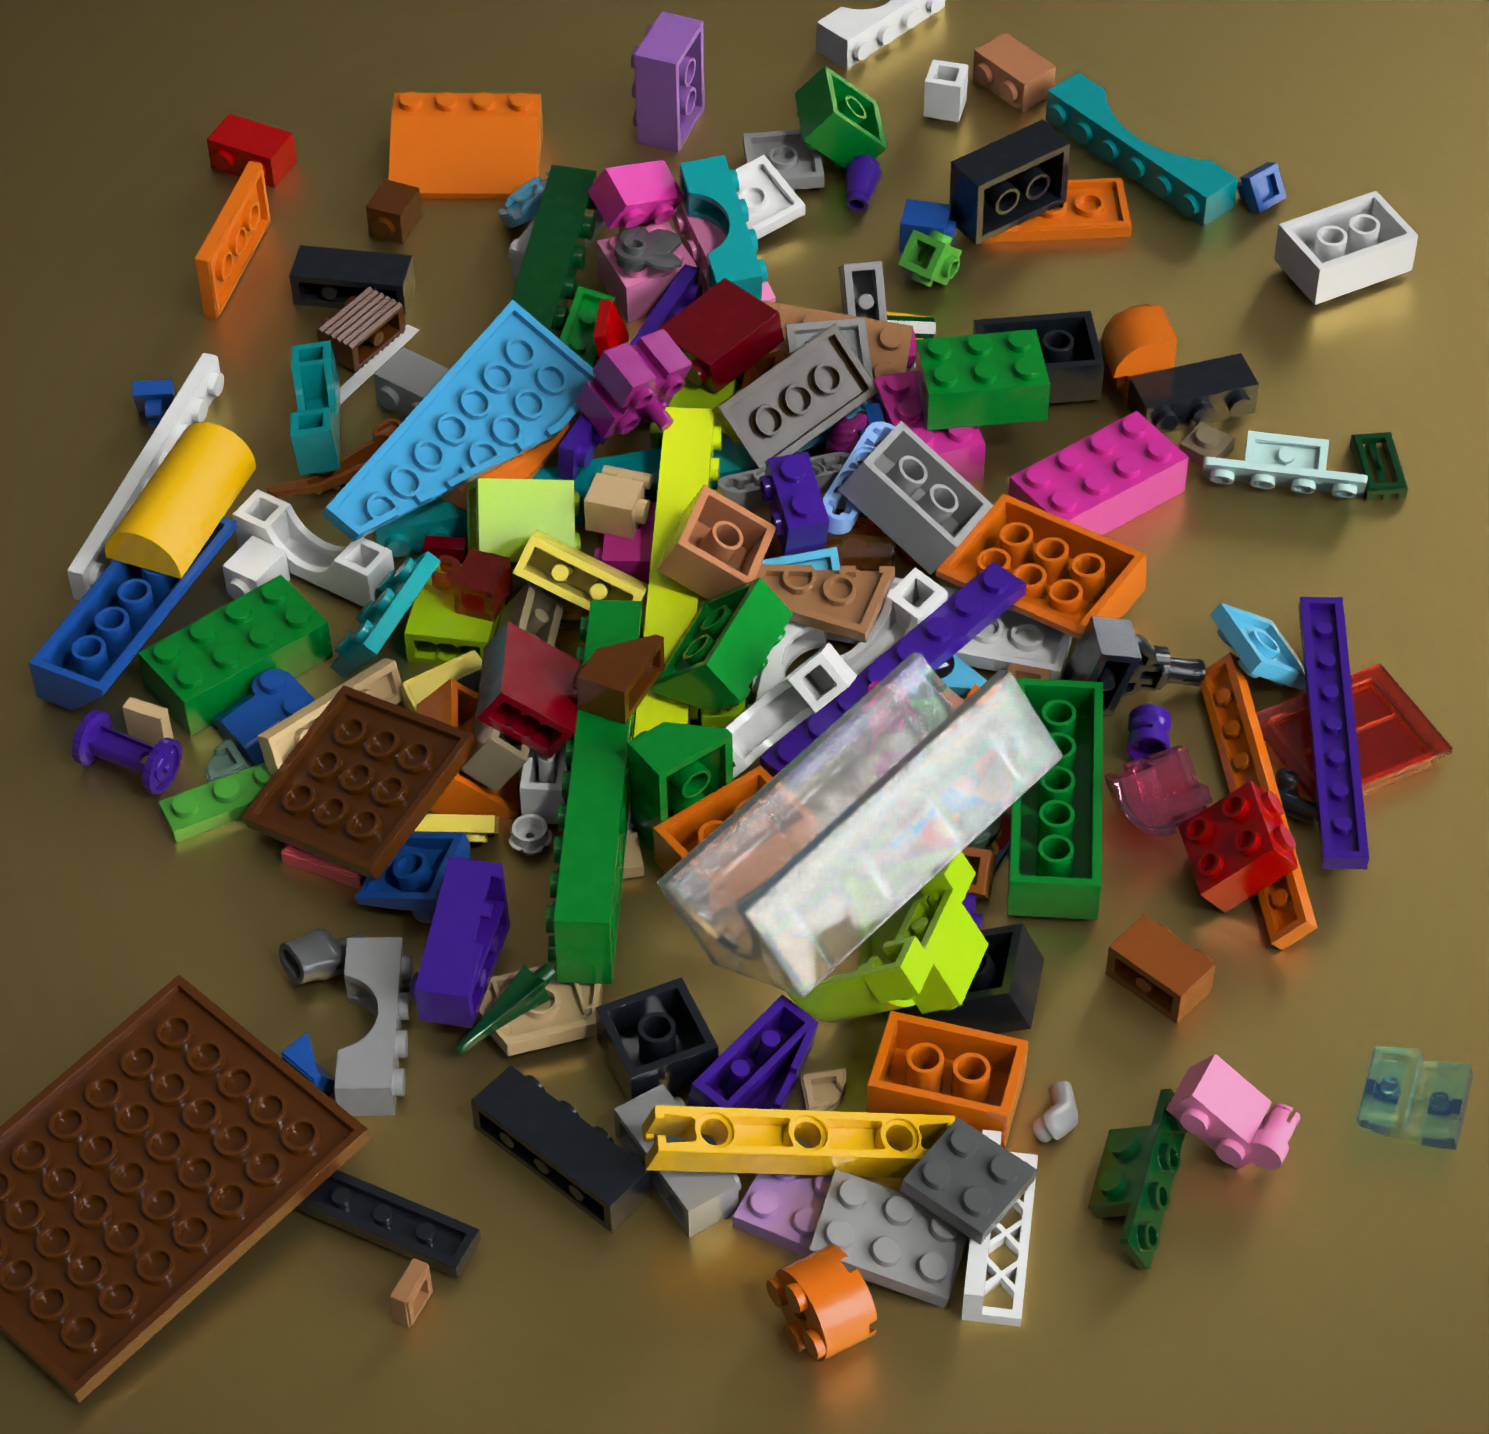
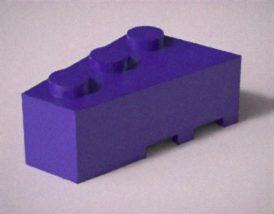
[410,856,510,1028]
[687,994,818,1110]

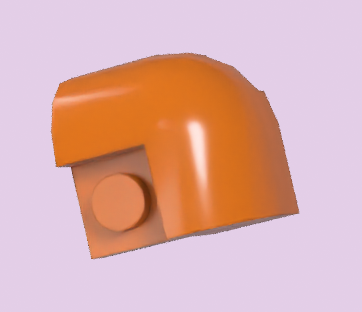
[1099,303,1177,404]

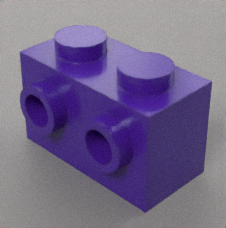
[759,452,830,556]

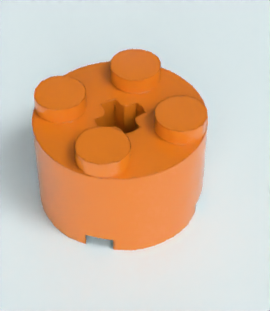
[766,1244,877,1362]

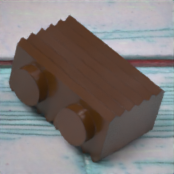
[316,286,405,372]

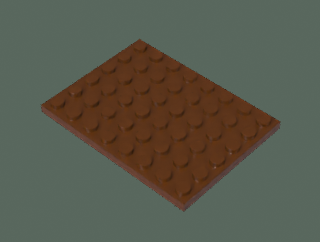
[0,975,371,1403]

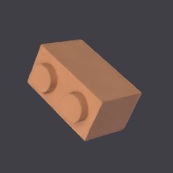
[973,32,1056,113]

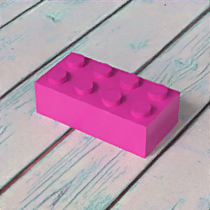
[1008,411,1189,535]

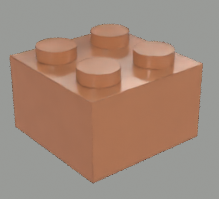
[657,485,776,599]

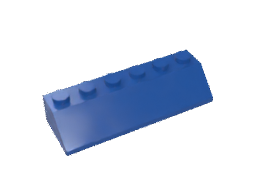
[29,517,237,711]

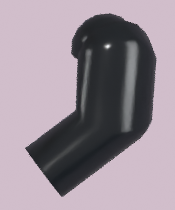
[1275,768,1318,826]

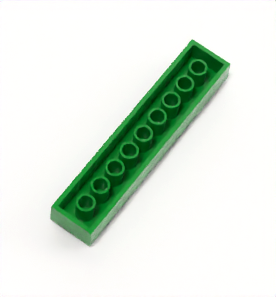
[546,600,643,984]

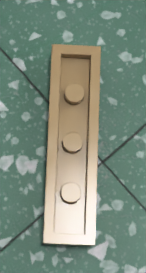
[257,658,403,775]

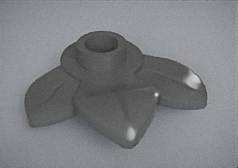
[614,226,682,272]

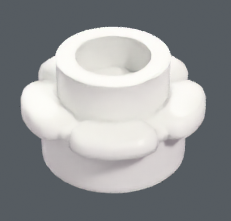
[509,814,552,855]

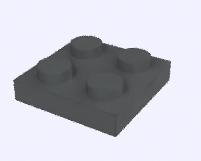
[900,1117,1037,1245]

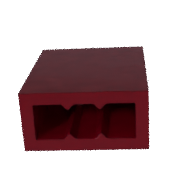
[656,278,784,394]
[476,622,581,758]

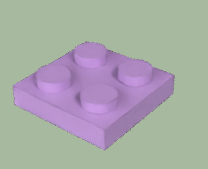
[733,1174,832,1257]

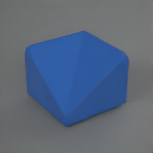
[281,1033,335,1097]

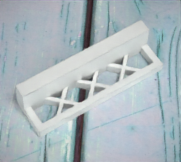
[962,1129,1038,1327]

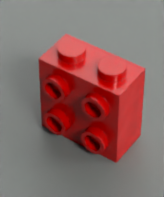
[1178,780,1298,913]

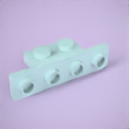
[1202,431,1368,499]

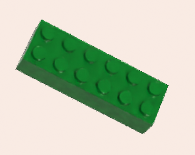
[1007,678,1103,920]

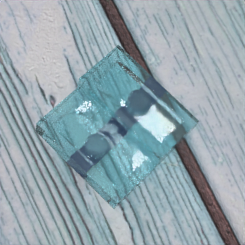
[1357,1046,1473,1150]

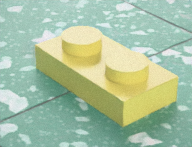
[414,814,499,843]

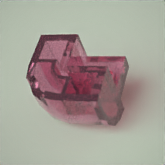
[1104,745,1213,836]

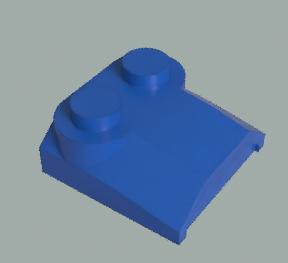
[211,669,315,766]
[354,832,470,923]

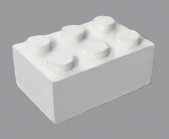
[1274,191,1418,305]

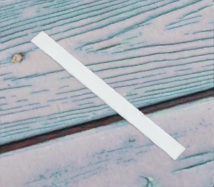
[340,324,420,405]

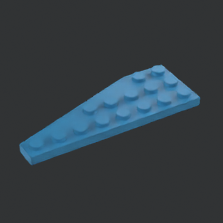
[321,300,595,542]

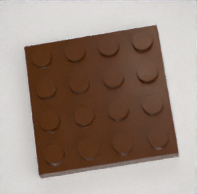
[241,685,478,881]

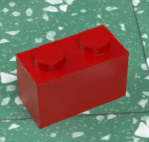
[207,113,297,188]

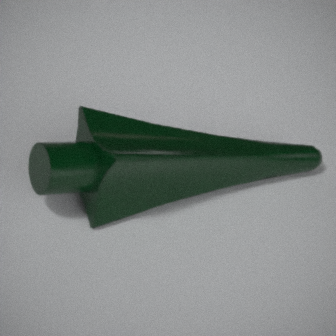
[456,963,557,1054]

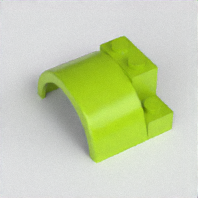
[786,846,989,1023]

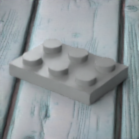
[807,1169,967,1308]

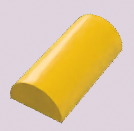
[105,422,257,579]

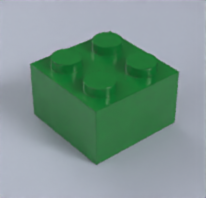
[795,66,887,169]

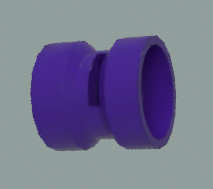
[1126,704,1172,765]

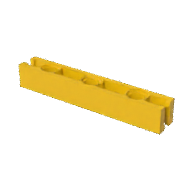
[642,1105,955,1178]

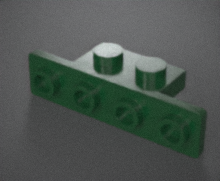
[1088,1089,1188,1270]

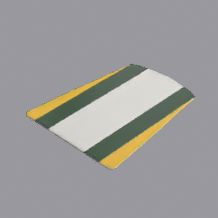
[887,312,936,340]

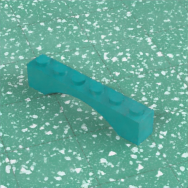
[1045,72,1238,227]

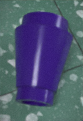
[845,155,882,212]

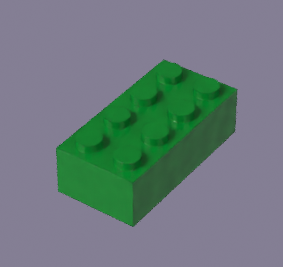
[138,575,333,737]

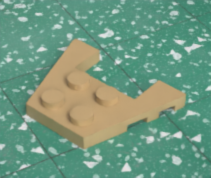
[476,963,603,1056]

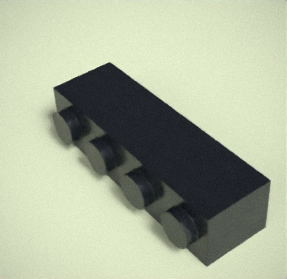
[471,1065,651,1233]

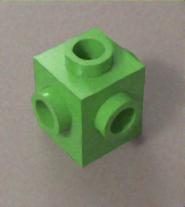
[898,229,962,287]

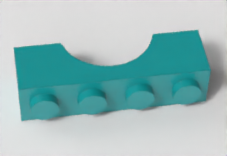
[680,155,768,299]
[290,340,340,476]

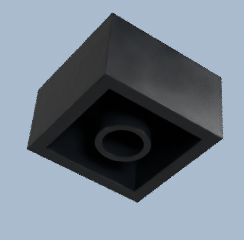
[595,977,719,1101]

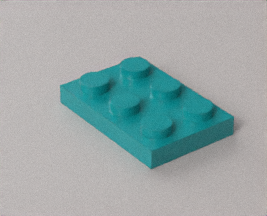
[330,551,441,677]

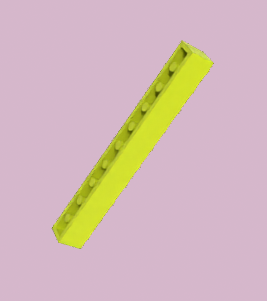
[634,407,723,738]

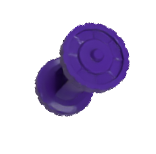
[72,709,182,795]

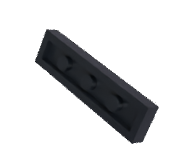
[294,1170,481,1278]

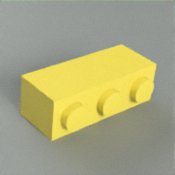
[513,530,648,611]

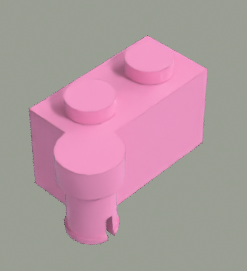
[1166,1054,1301,1170]

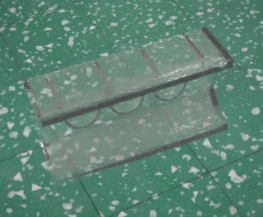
[656,653,1064,998]

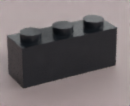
[289,245,415,315]
[1127,353,1259,433]

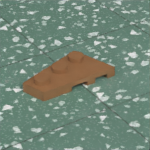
[755,564,895,643]

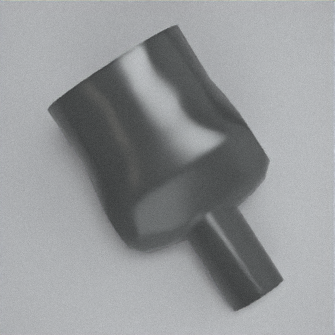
[279,928,366,985]

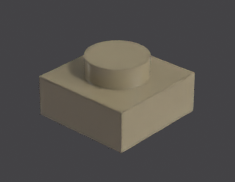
[1179,421,1235,467]

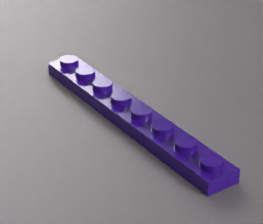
[558,264,702,480]
[760,562,1026,792]
[1299,597,1369,870]

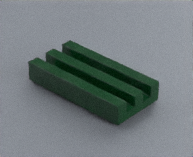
[1350,432,1408,501]

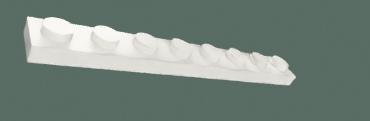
[67,353,224,601]

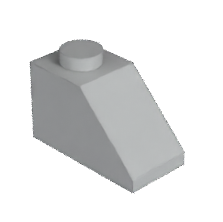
[838,261,887,321]

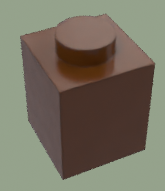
[366,179,422,244]

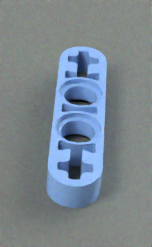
[823,422,895,535]

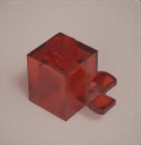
[431,549,513,622]

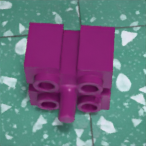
[575,328,693,439]

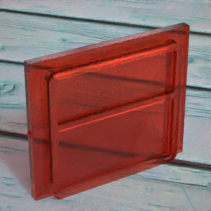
[1256,663,1453,803]

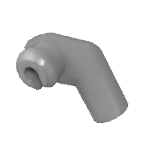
[1032,1081,1078,1143]

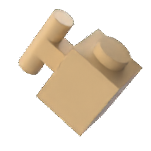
[584,465,653,539]

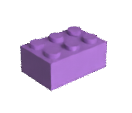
[631,11,705,152]

